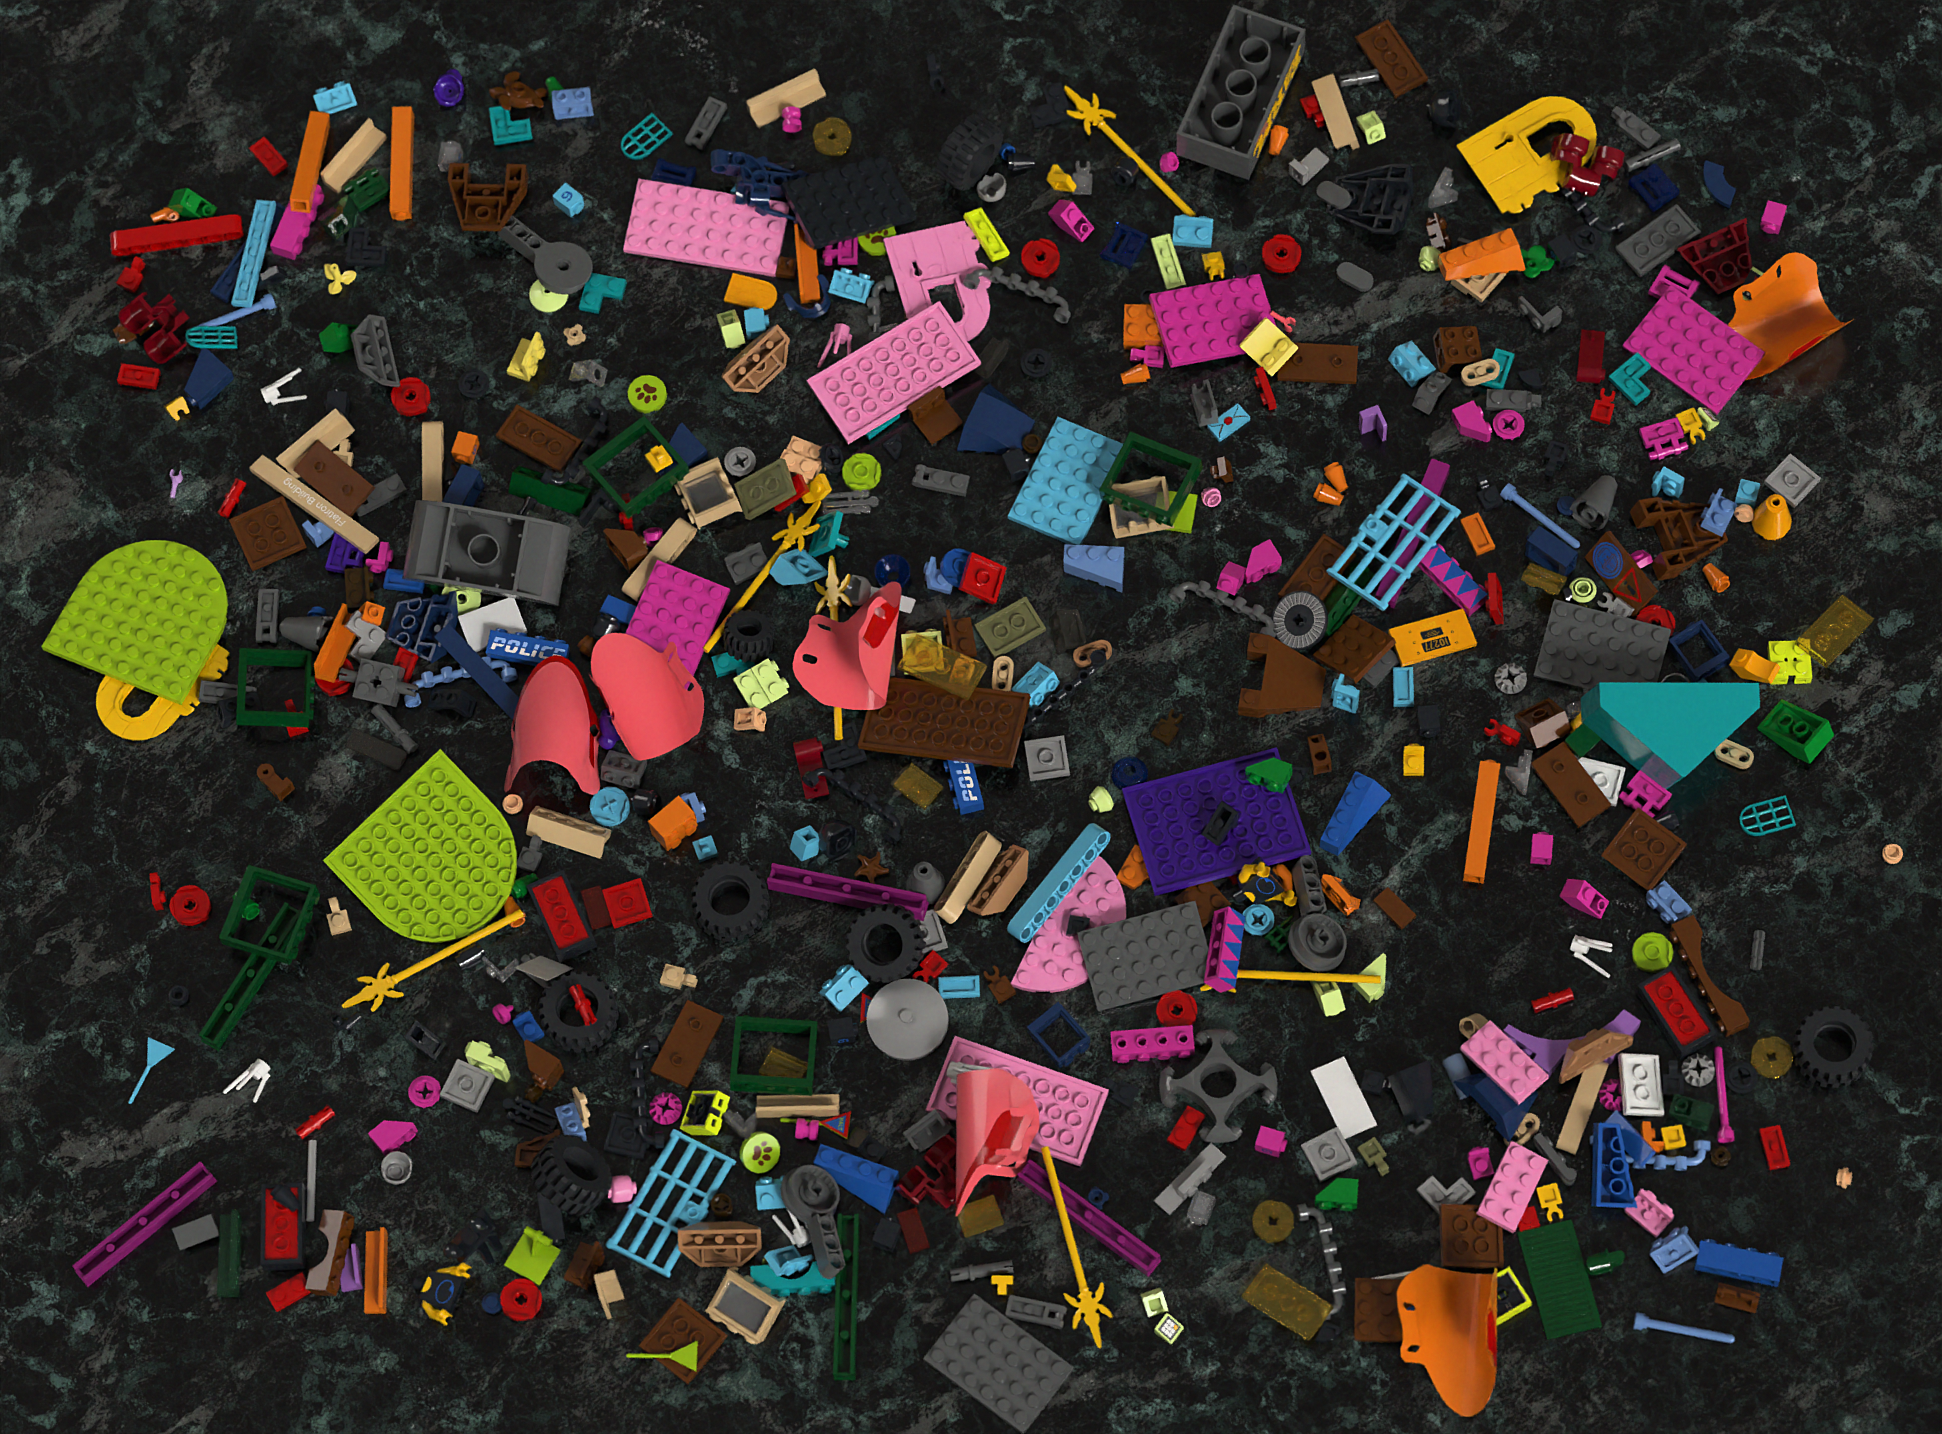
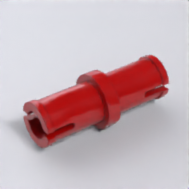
[217,478,246,518]
[569,984,597,1026]
[1531,987,1574,1013]
[294,1105,335,1140]

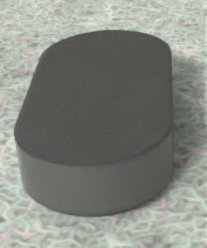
[1317,181,1351,209]
[1337,262,1373,292]

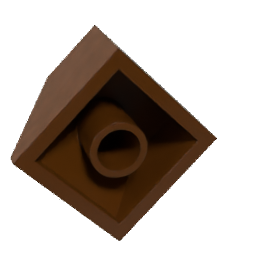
[603,528,649,574]
[1514,697,1572,748]
[524,1039,564,1092]

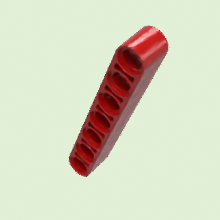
[110,214,243,256]

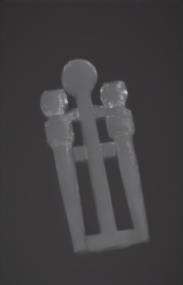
[823,489,879,514]

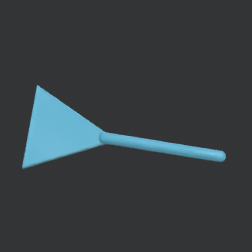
[128,1037,175,1104]

